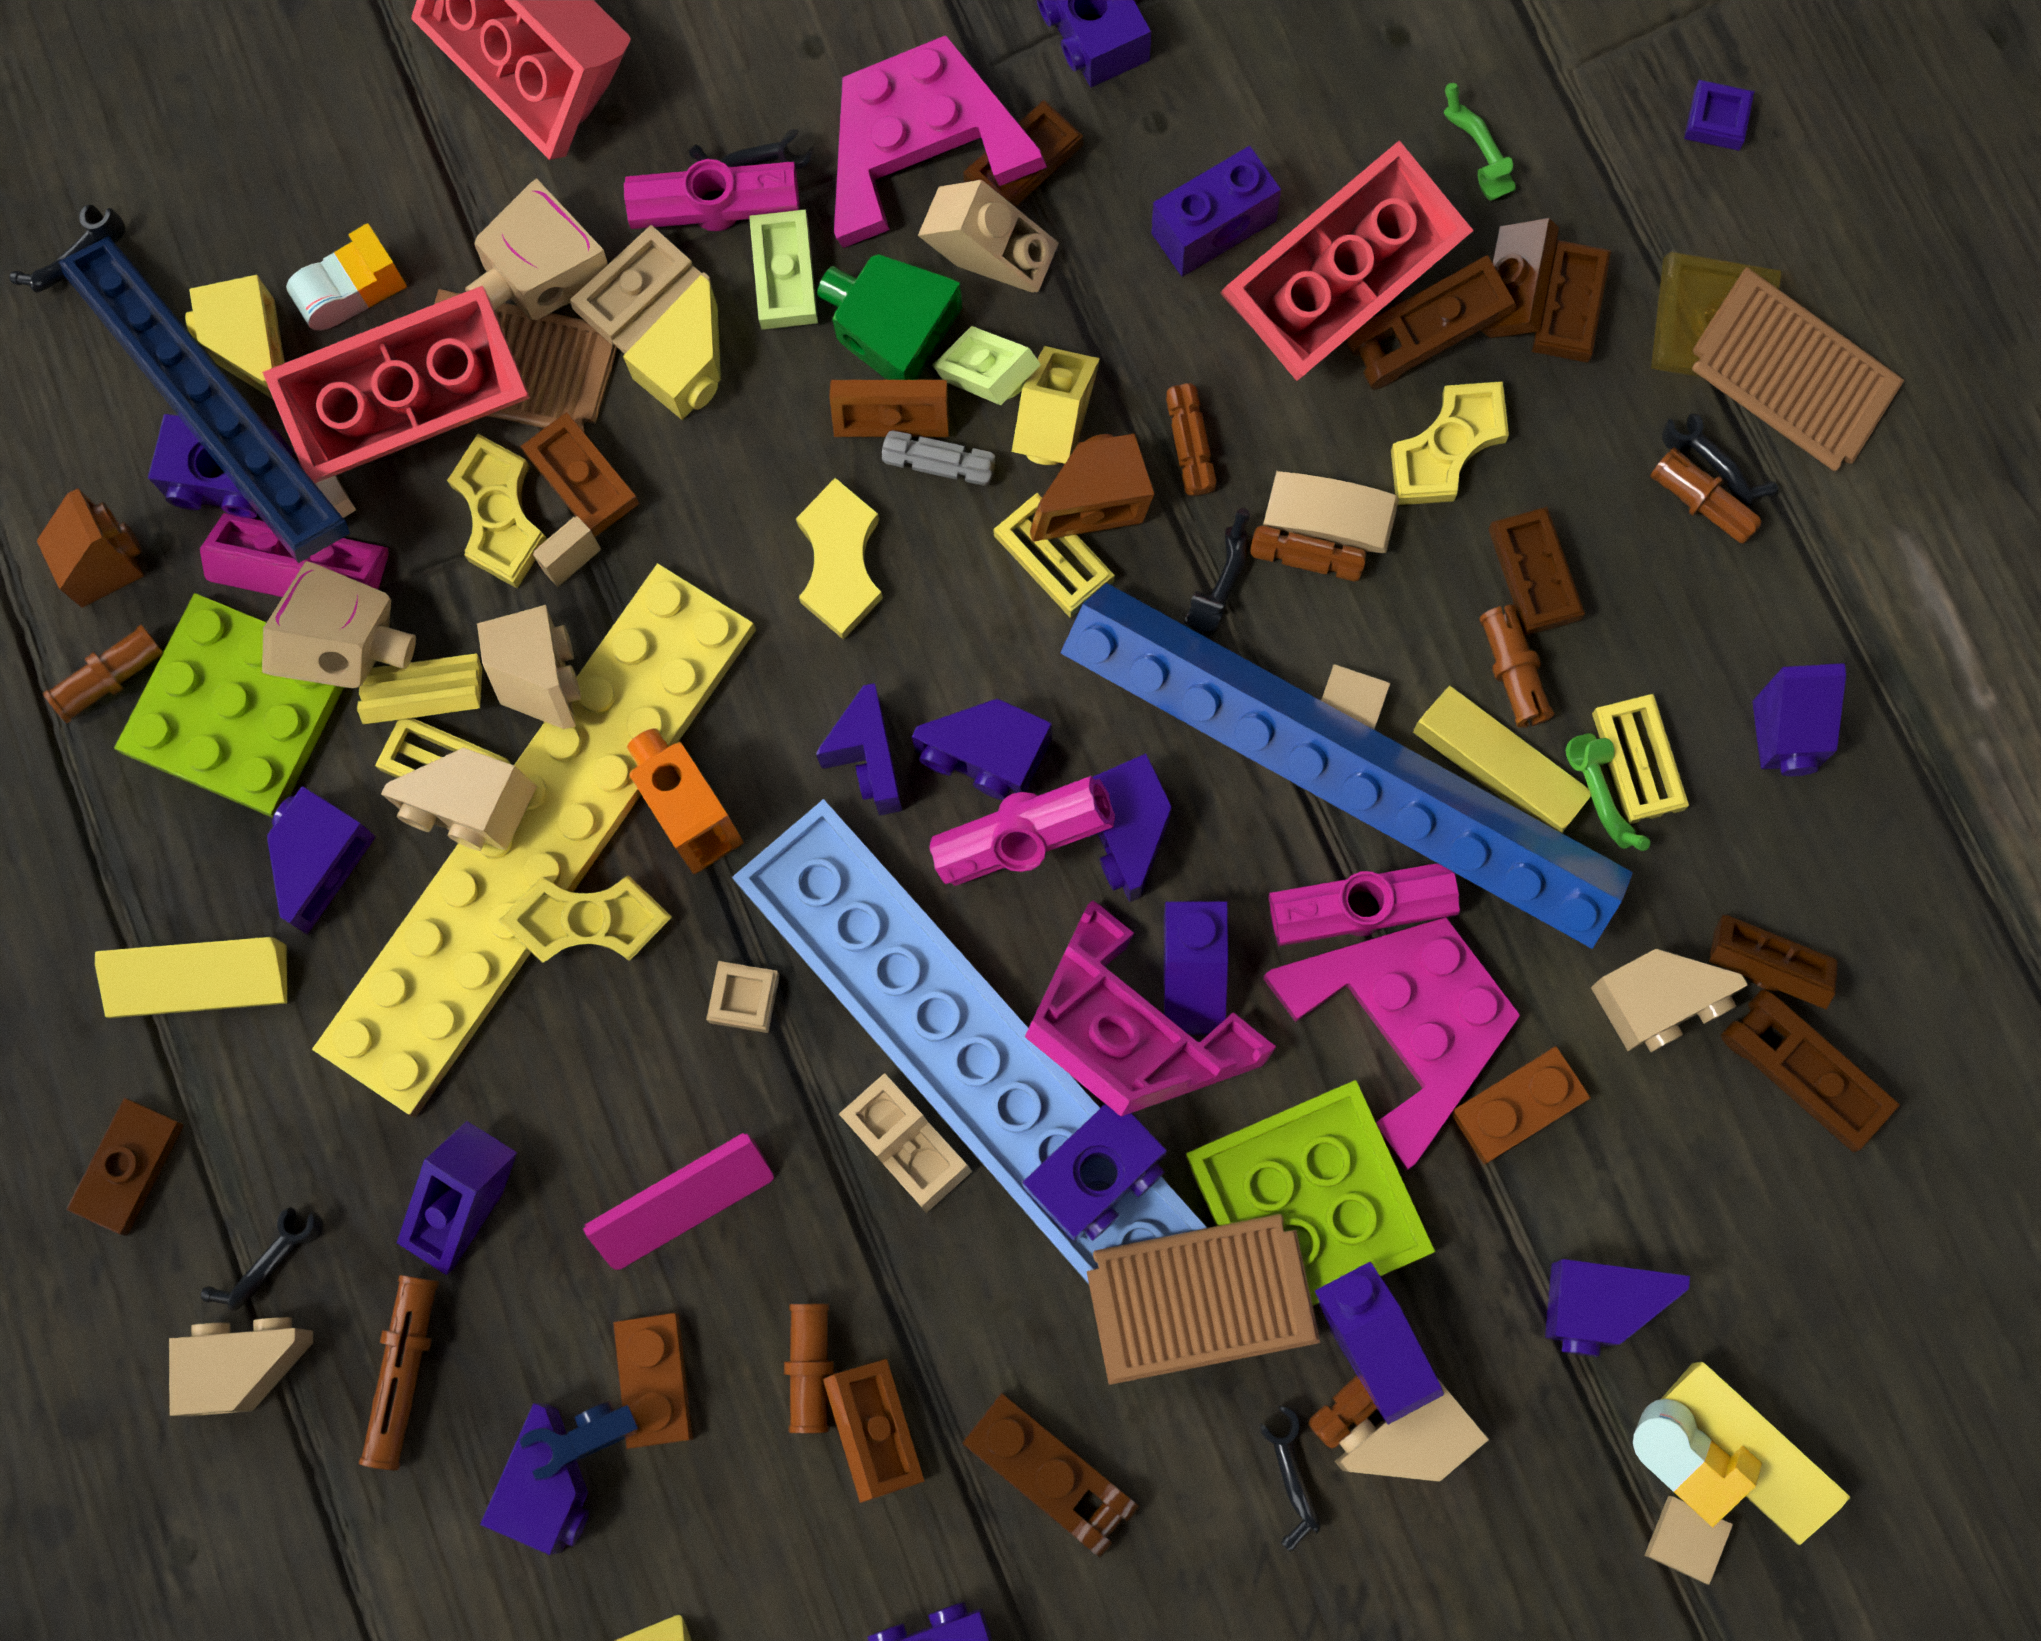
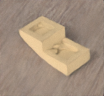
[1263,471,1399,553]
[839,1073,972,1213]

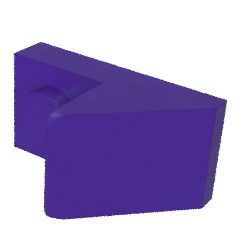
[816,683,902,816]

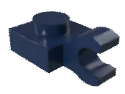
[519,1401,638,1481]

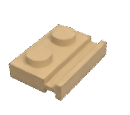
[570,225,711,354]

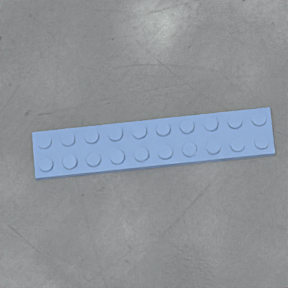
[732,799,1207,1284]

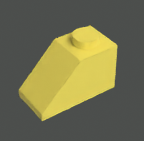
[185,275,285,400]
[623,275,721,420]
[1012,346,1100,465]

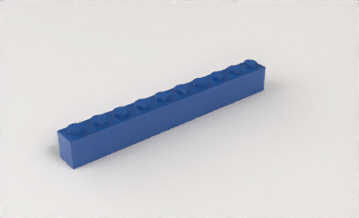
[1060,583,1633,949]

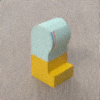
[286,223,407,330]
[1633,1399,1762,1528]

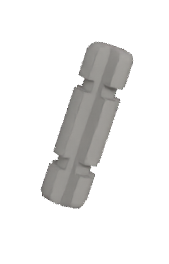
[882,430,995,486]

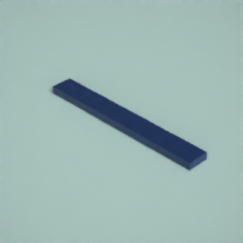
[59,236,350,563]

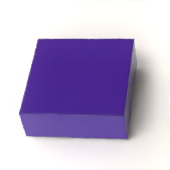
[1684,80,1755,151]

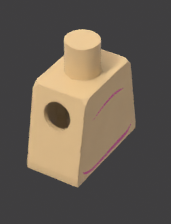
[465,178,608,320]
[262,561,416,689]

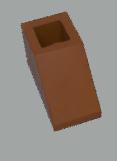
[37,488,144,608]

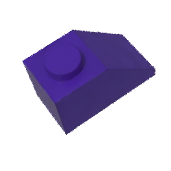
[1752,663,1846,777]
[267,786,376,935]
[1163,902,1228,1035]
[397,1121,517,1275]
[1545,1259,1690,1357]
[1315,1261,1444,1425]
[480,1403,589,1555]

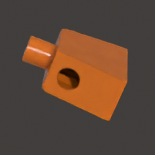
[627,728,744,875]

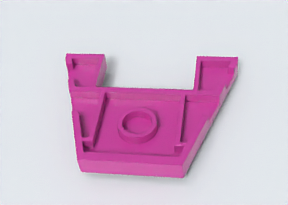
[834,35,1047,248]
[1025,900,1276,1117]
[1263,917,1520,1171]

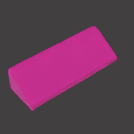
[200,513,389,597]
[583,1133,774,1270]

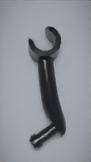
[688,129,814,169]
[9,205,125,293]
[1662,413,1778,507]
[1184,508,1250,634]
[201,1207,323,1312]
[1260,1406,1320,1552]

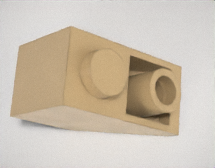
[918,180,1059,292]
[477,605,581,729]
[381,748,537,851]
[1591,949,1748,1052]
[169,1317,313,1416]
[1335,1378,1489,1482]

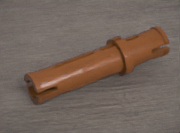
[359,1275,439,1471]

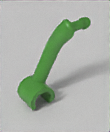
[1444,83,1516,201]
[1565,733,1650,851]

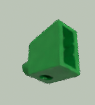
[817,254,963,380]

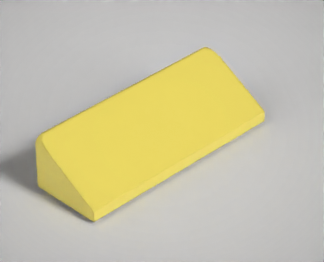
[1413,685,1591,833]
[95,937,287,1018]
[1660,1362,1850,1545]

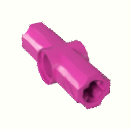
[624,159,800,231]
[929,776,1115,886]
[1269,863,1460,947]

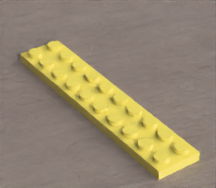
[312,563,756,1118]

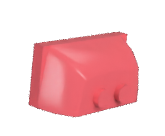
[411,0,631,160]
[1221,140,1474,381]
[262,285,530,483]

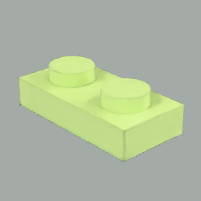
[749,209,818,330]
[932,326,1041,405]

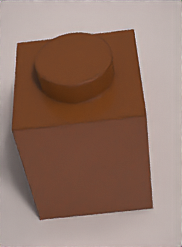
[1030,434,1154,542]

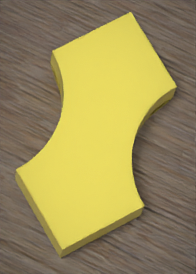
[1391,382,1509,505]
[447,434,547,588]
[796,478,883,640]
[498,875,672,963]

